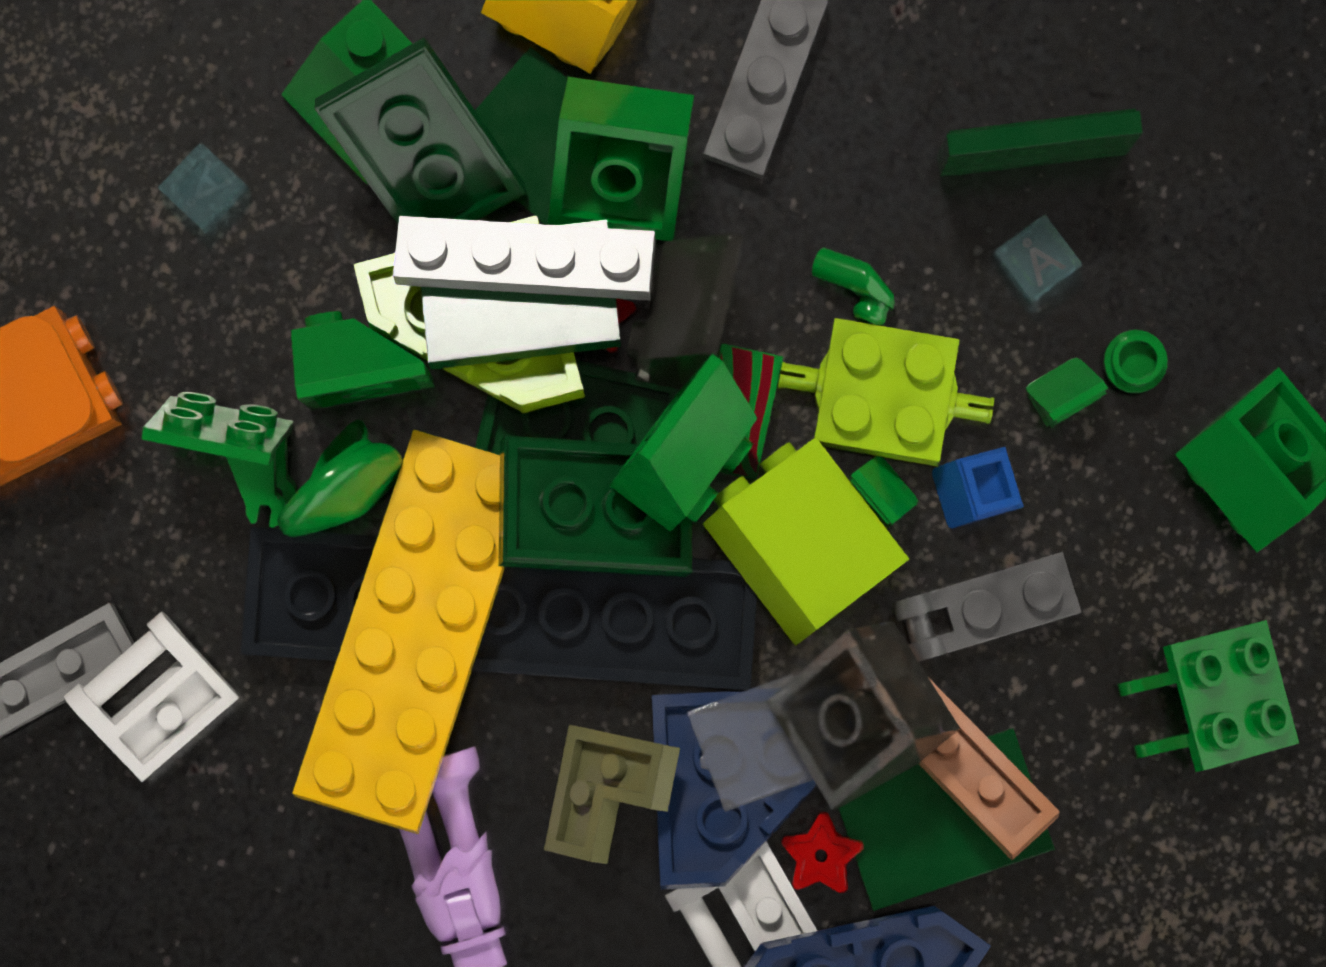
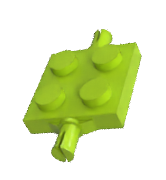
[778,318,994,466]

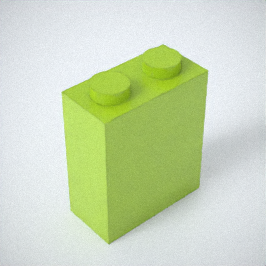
[703,437,909,646]

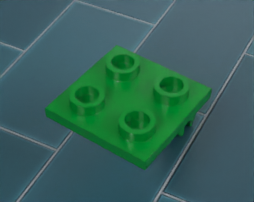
[141,392,297,528]
[1117,620,1299,772]

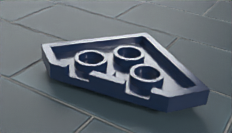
[652,686,847,890]
[745,906,991,967]

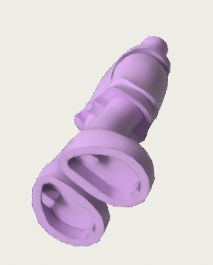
[399,746,507,967]

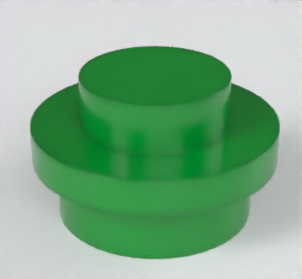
[1103,330,1168,394]

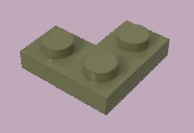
[544,725,680,864]

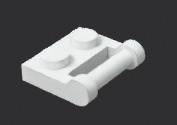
[64,611,239,782]
[664,842,817,967]

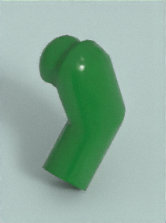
[812,247,895,326]

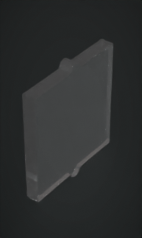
[687,674,831,812]

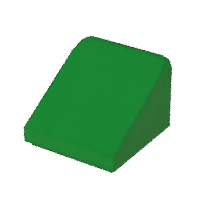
[1025,358,1108,428]
[848,456,918,529]

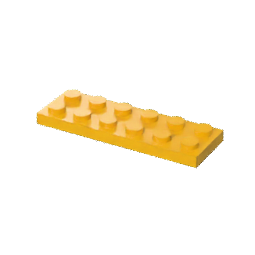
[293,429,505,834]

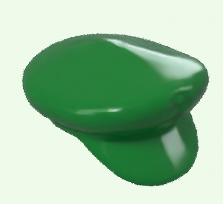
[277,420,403,537]

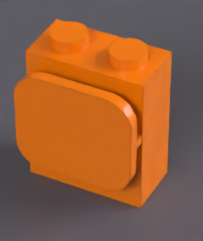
[0,306,123,487]

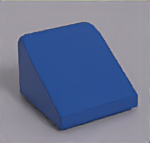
[932,447,1024,529]

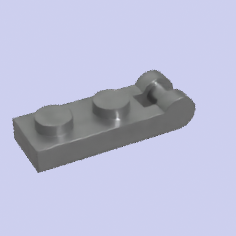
[892,552,1082,663]

